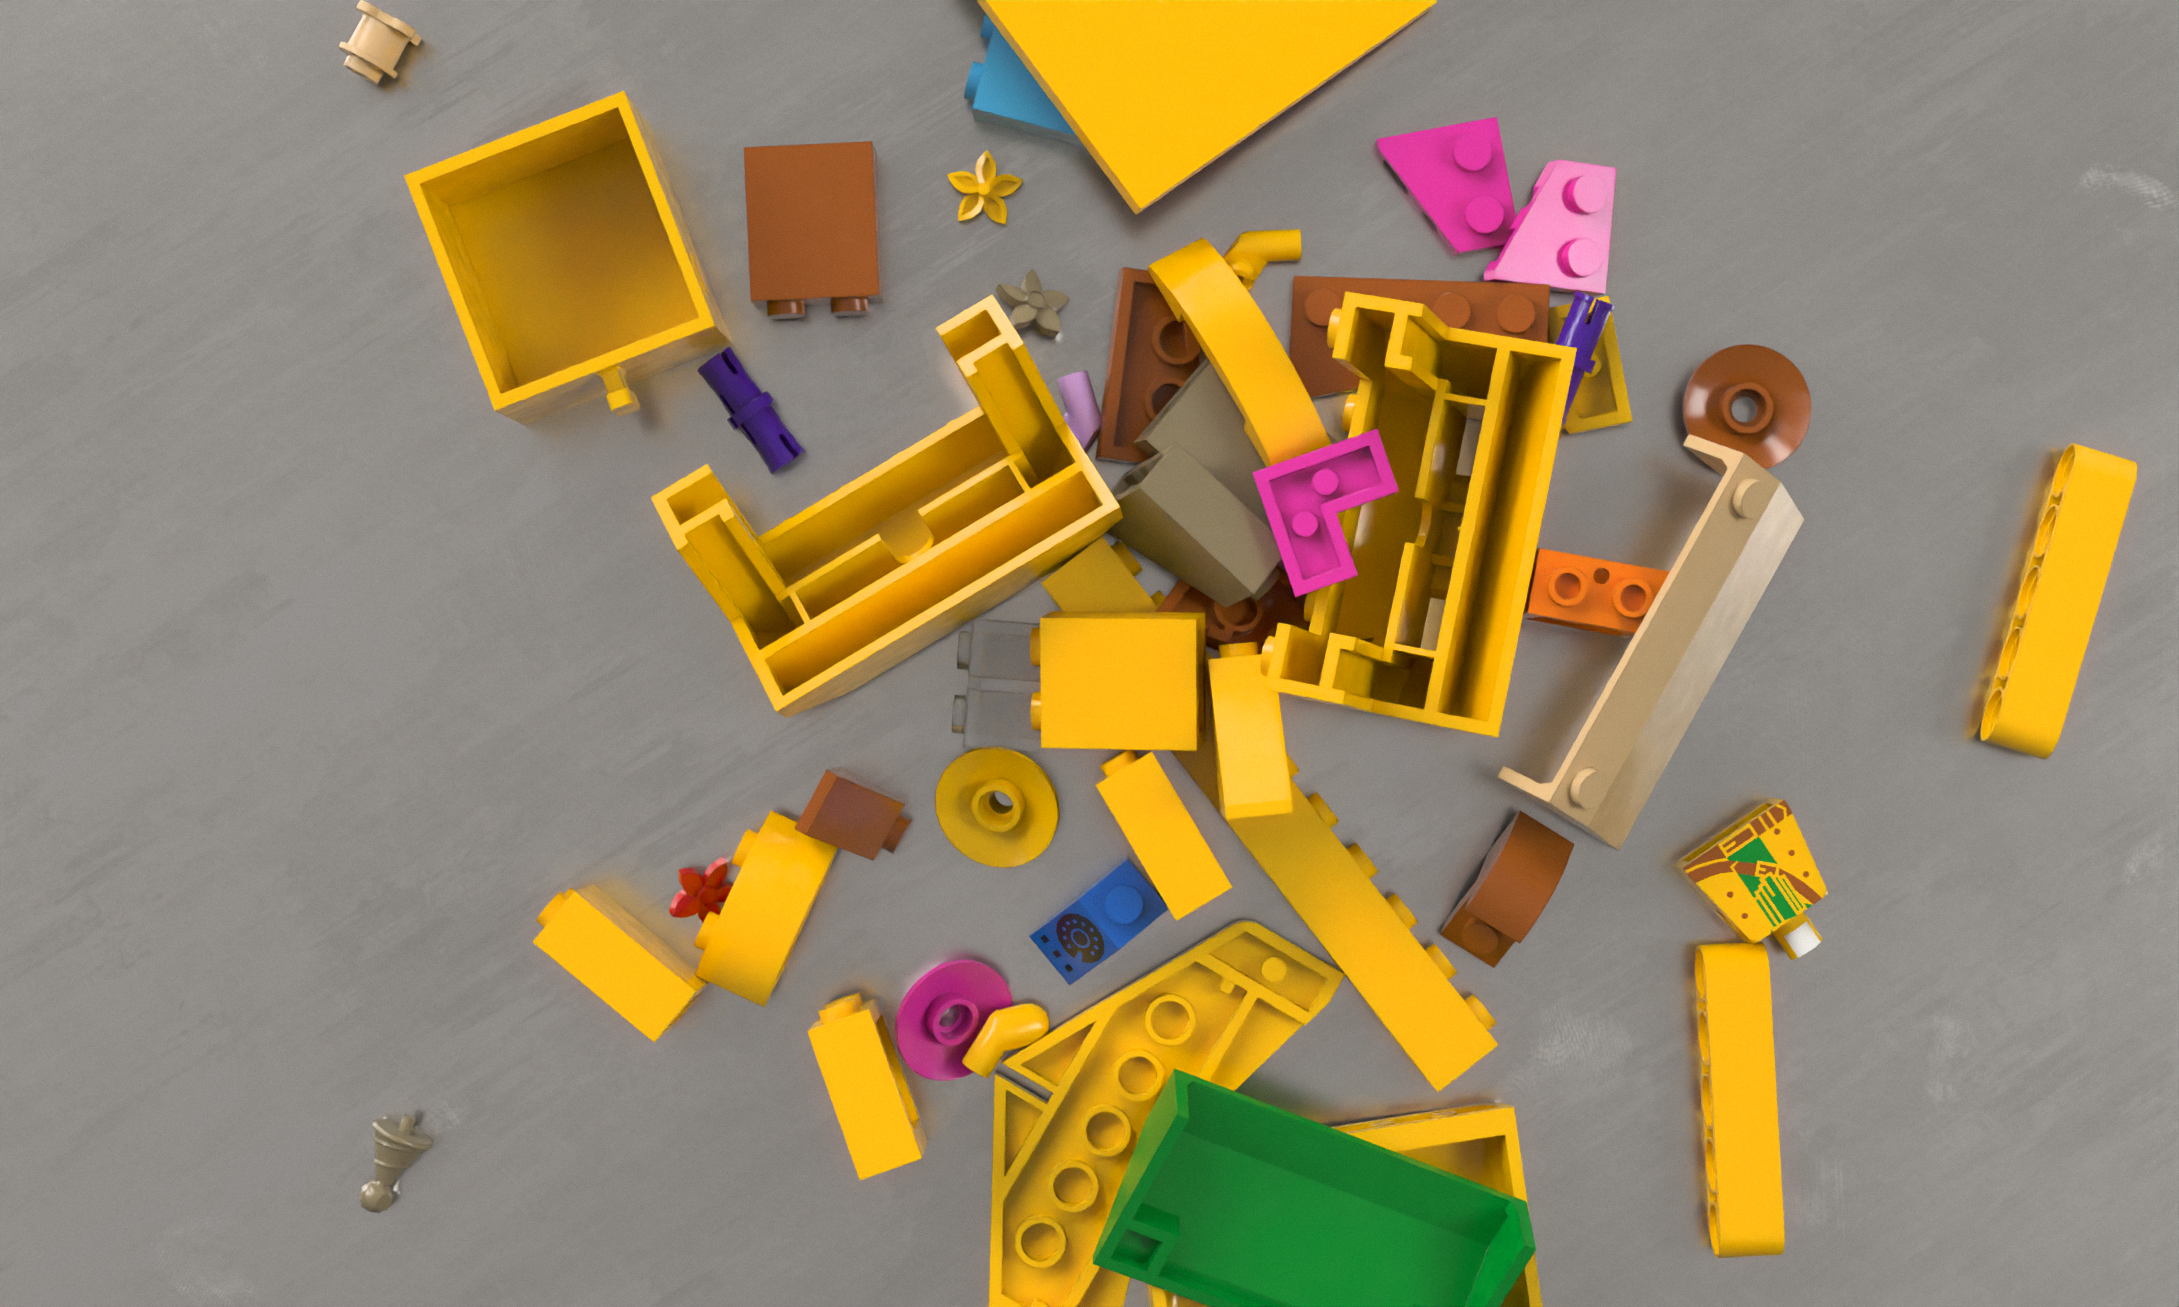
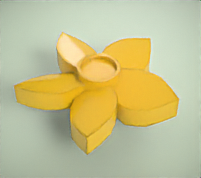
[947,150,1024,225]

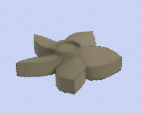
[995,269,1070,338]

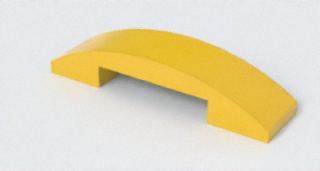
[1148,237,1332,467]

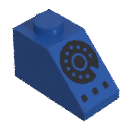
[1029,855,1169,985]

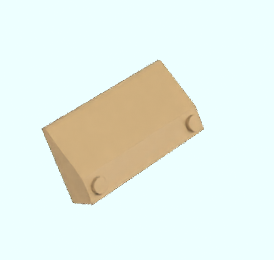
[1497,434,1805,851]

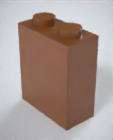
[744,141,883,319]

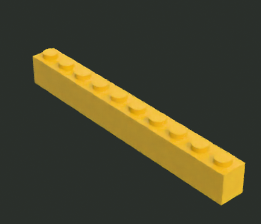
[1041,536,1498,1093]

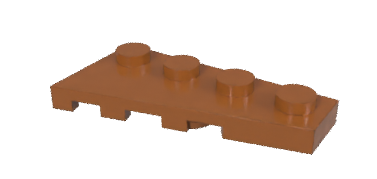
[1289,276,1550,399]

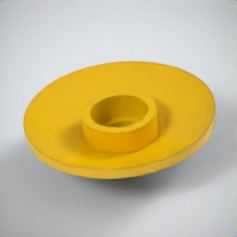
[935,746,1060,868]

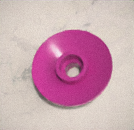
[894,960,1013,1081]

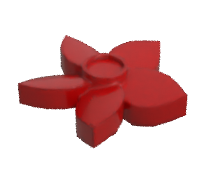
[669,857,733,922]

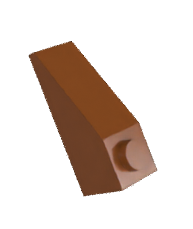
[794,766,911,861]

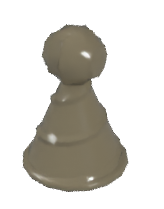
[358,1114,433,1213]

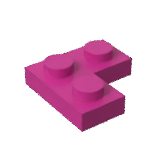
[1252,429,1399,597]

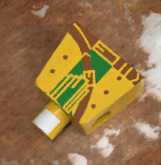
[1672,798,1828,960]

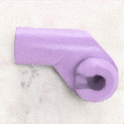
[1057,370,1101,453]

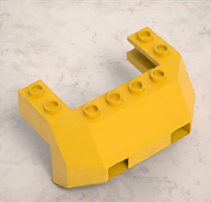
[1260,291,1577,738]
[651,295,1123,718]

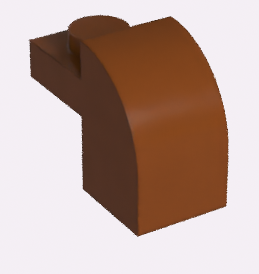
[1440,810,1574,968]

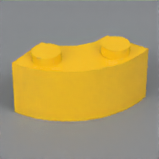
[694,810,838,1007]

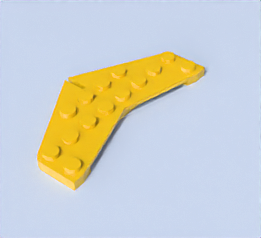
[989,920,1345,1307]

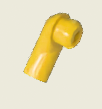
[1222,229,1302,291]
[962,1003,1049,1078]

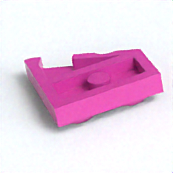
[1375,117,1516,256]

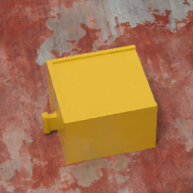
[404,91,734,426]

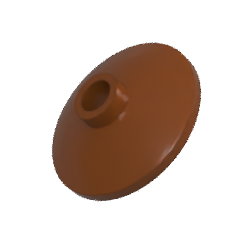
[1683,344,1812,469]

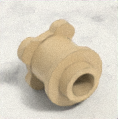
[338,0,422,84]

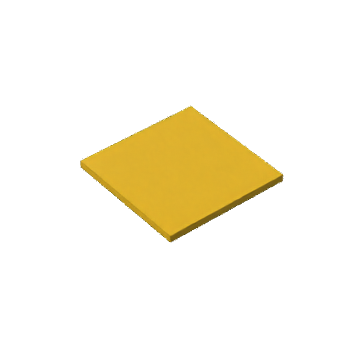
[976,0,1437,215]

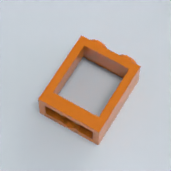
[1522,548,1670,639]

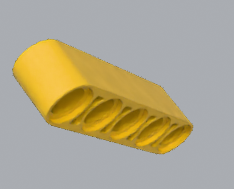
[1980,443,2137,760]
[1695,942,1785,1258]

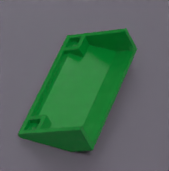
[1093,1069,1536,1307]

